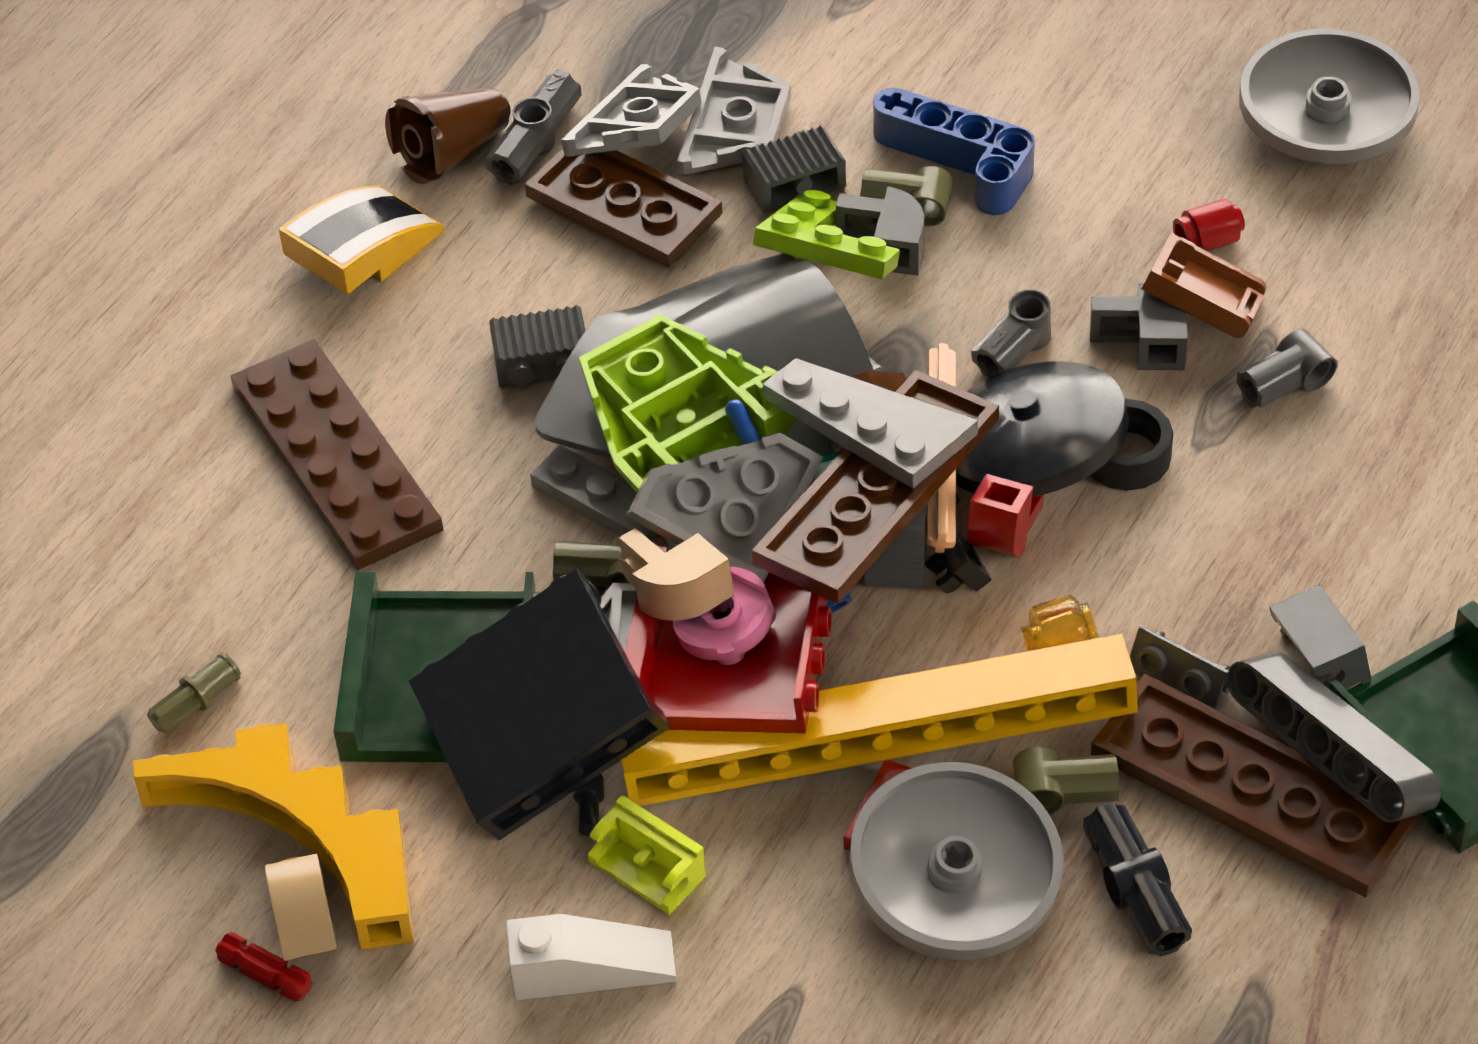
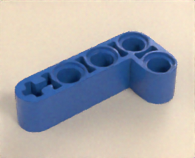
[873,88,1035,215]

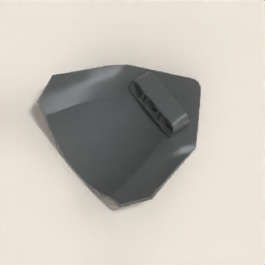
[535,253,874,458]

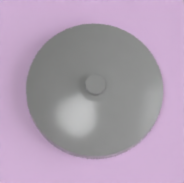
[1239,28,1420,164]
[849,762,1064,961]

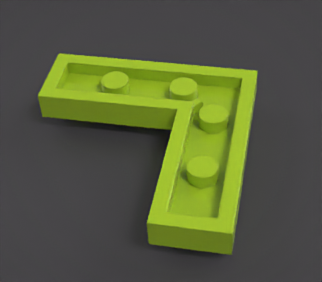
[753,190,900,280]

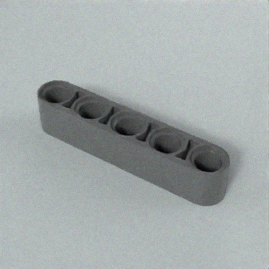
[1227,652,1441,822]

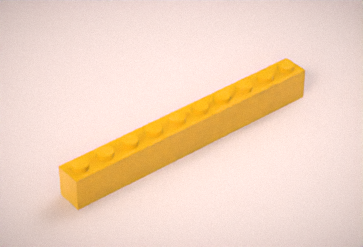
[621,634,1138,806]

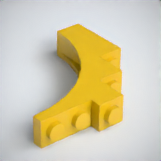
[133,723,414,950]

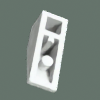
[507,914,677,1000]

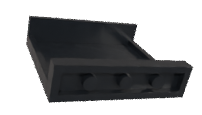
[409,568,671,840]

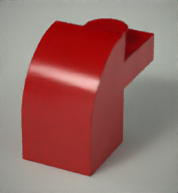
[967,474,1044,558]

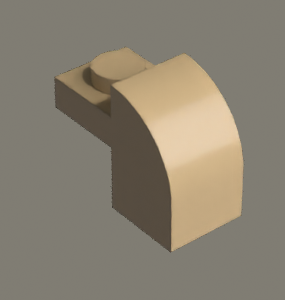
[619,528,735,621]
[265,854,337,961]

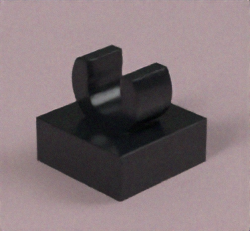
[925,531,992,594]

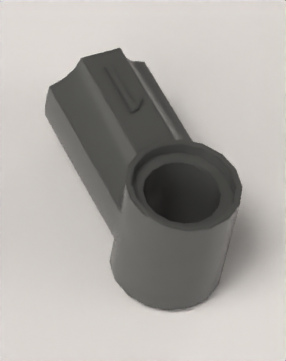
[971,289,1051,378]
[1236,329,1338,408]

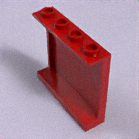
[624,547,832,734]

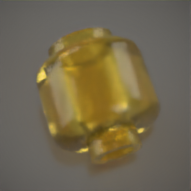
[1021,595,1099,651]

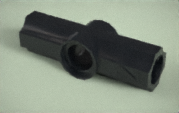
[1083,801,1192,957]

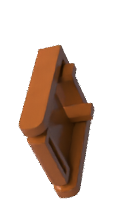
[1141,233,1267,338]

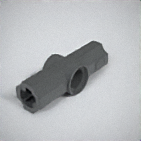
[485,69,582,185]

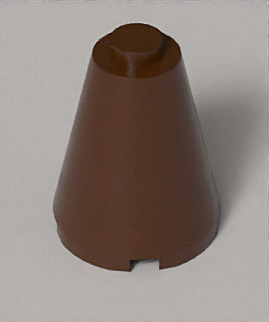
[385,88,511,184]

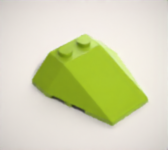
[579,314,797,492]

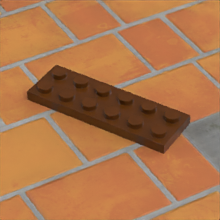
[231,339,444,571]
[752,370,999,604]
[1091,674,1419,898]

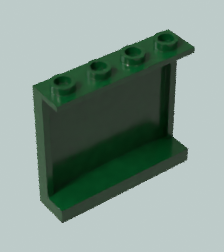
[333,571,540,762]
[1329,600,1478,853]

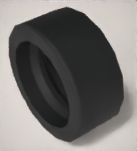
[1090,399,1174,491]

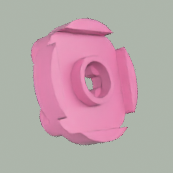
[673,567,776,665]

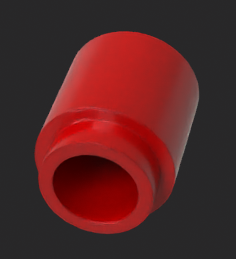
[1173,198,1245,251]

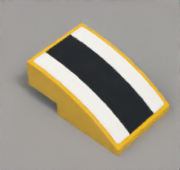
[279,186,444,295]

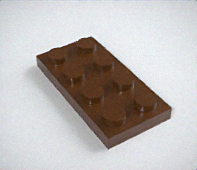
[525,148,723,268]

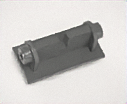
[1130,625,1230,709]

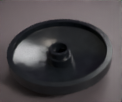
[956,361,1129,497]

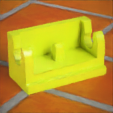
[588,795,706,916]

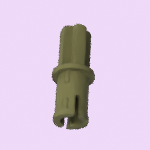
[147,652,241,733]

